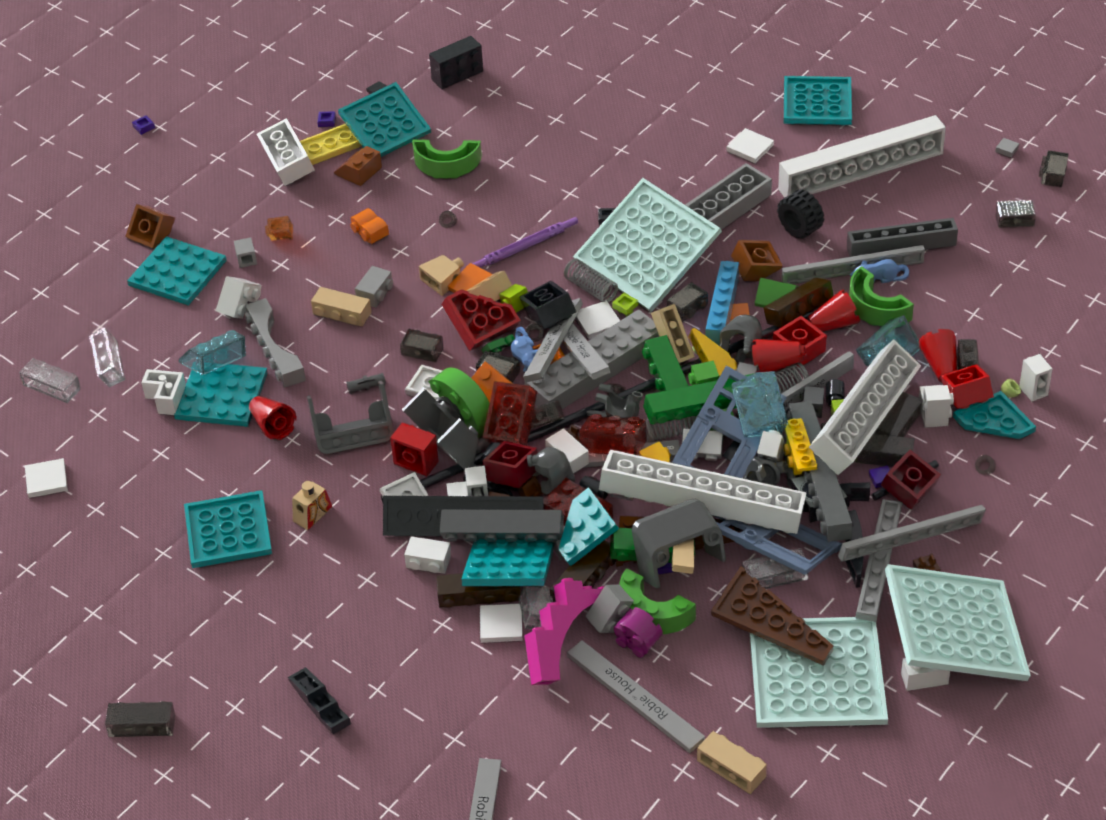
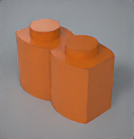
[350,208,389,244]

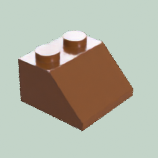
[334,146,382,186]
[125,204,175,249]
[731,240,783,281]

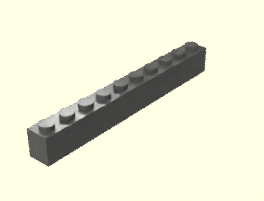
[786,401,852,542]

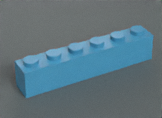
[706,261,739,345]

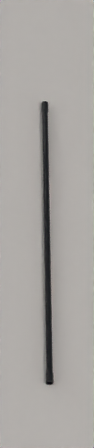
[381,304,823,503]

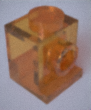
[265,216,293,241]

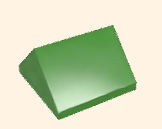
[755,278,799,307]

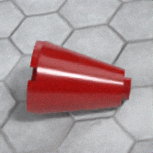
[807,289,860,332]
[918,329,957,382]
[752,339,807,377]
[249,396,297,440]

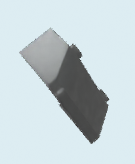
[306,381,394,454]
[402,387,479,470]
[632,499,726,588]

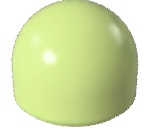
[1001,379,1021,397]

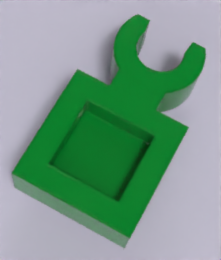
[482,334,515,356]

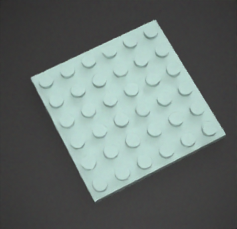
[573,178,722,312]
[885,564,1031,681]
[750,617,888,728]

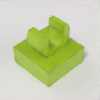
[612,293,638,317]

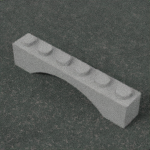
[244,298,306,388]

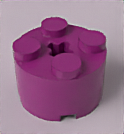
[614,607,663,658]

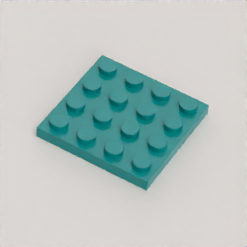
[783,76,852,125]
[338,82,431,157]
[127,236,227,306]
[174,361,268,427]
[184,490,272,568]
[461,539,554,586]

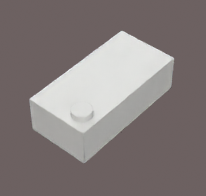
[257,118,315,186]

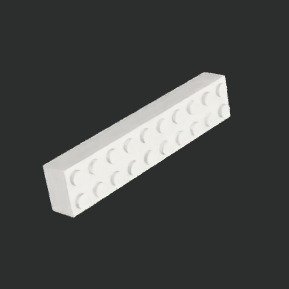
[778,115,946,197]
[809,339,921,475]
[599,450,806,534]

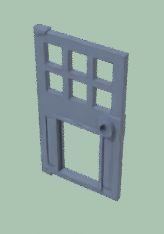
[672,365,786,478]
[712,515,842,575]

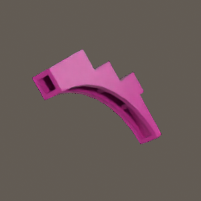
[524,578,605,685]

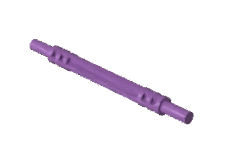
[472,217,578,268]

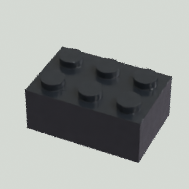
[429,36,484,89]
[519,281,577,329]

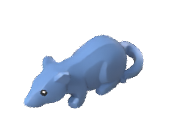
[850,259,909,283]
[511,326,538,372]

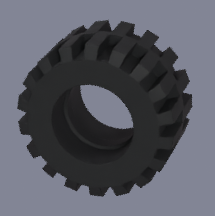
[777,189,825,239]

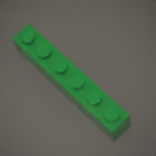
[643,373,759,425]

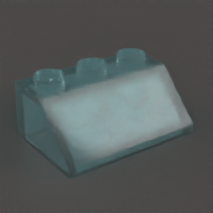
[856,316,920,367]
[179,330,246,375]
[731,371,788,437]

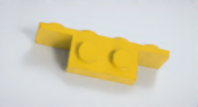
[783,418,817,475]

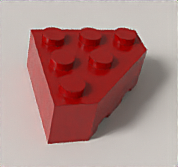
[441,289,521,351]

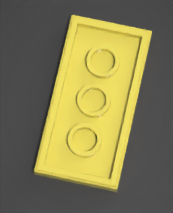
[300,124,362,165]

